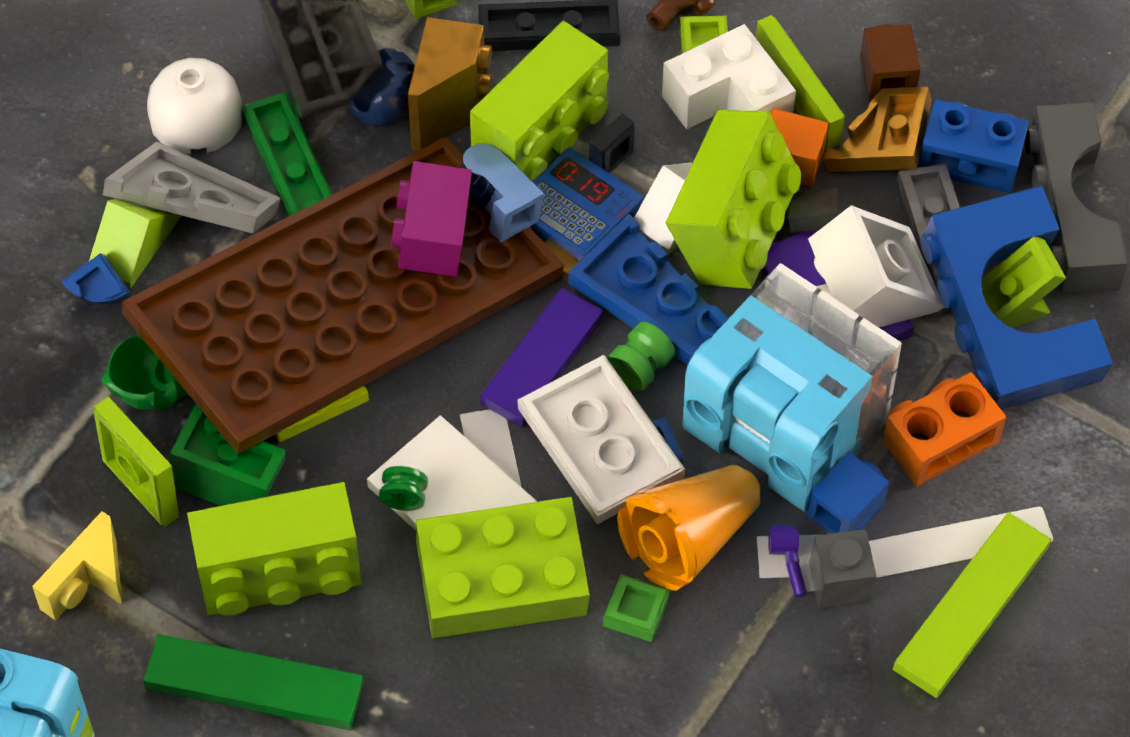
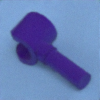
[768,525,807,597]

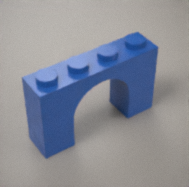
[921,186,1113,410]

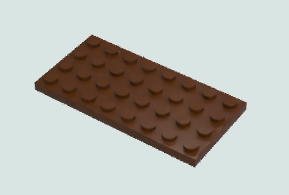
[122,137,564,454]

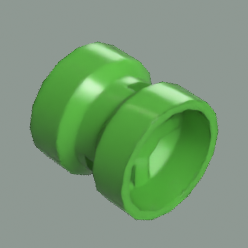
[606,322,676,392]

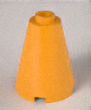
[617,465,760,591]

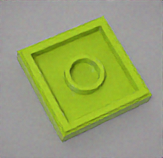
[93,396,179,527]

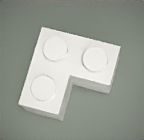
[662,24,796,130]

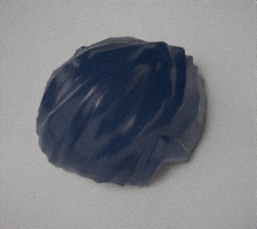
[348,48,415,127]

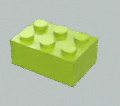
[470,20,609,182]
[665,110,802,289]
[187,482,362,616]
[416,497,590,639]

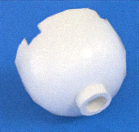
[147,58,243,154]

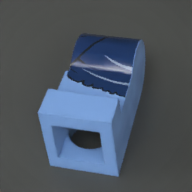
[461,144,544,242]

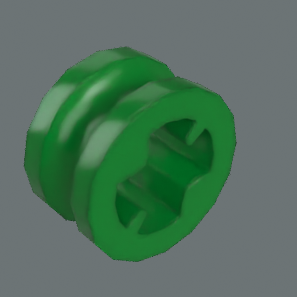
[379,466,428,511]

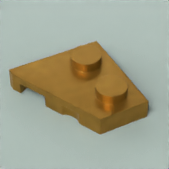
[823,87,932,172]

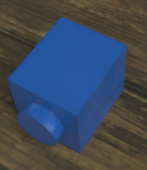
[806,452,889,534]

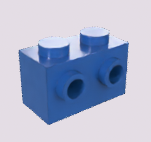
[918,99,1029,194]

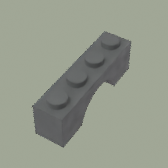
[1024,102,1128,294]

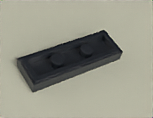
[478,0,620,51]

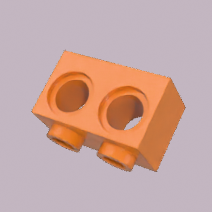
[882,372,1007,487]

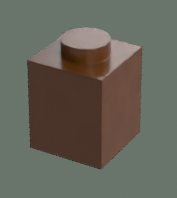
[860,24,921,102]

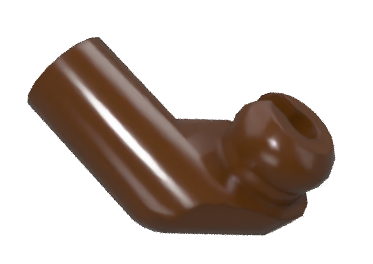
[646,0,716,31]

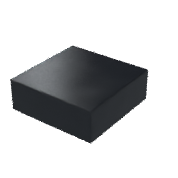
[589,113,635,173]

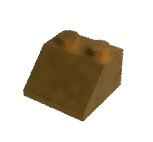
[408,17,493,151]

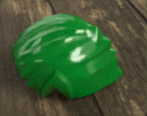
[101,336,188,411]

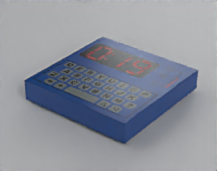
[530,147,645,260]

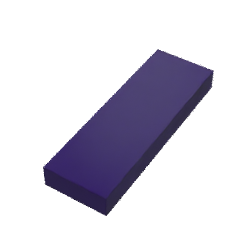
[480,288,603,428]

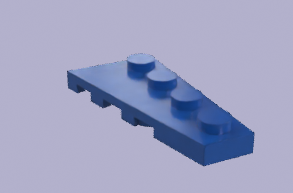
[567,214,729,365]

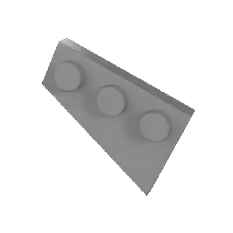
[103,141,280,233]

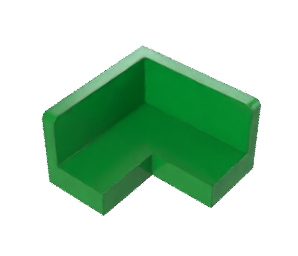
[169,404,286,506]

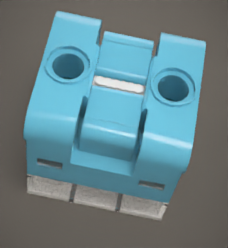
[682,263,902,513]

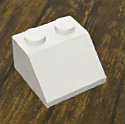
[808,205,944,328]

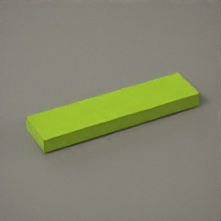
[893,512,1052,698]

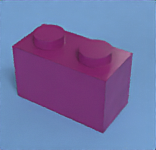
[391,161,472,277]

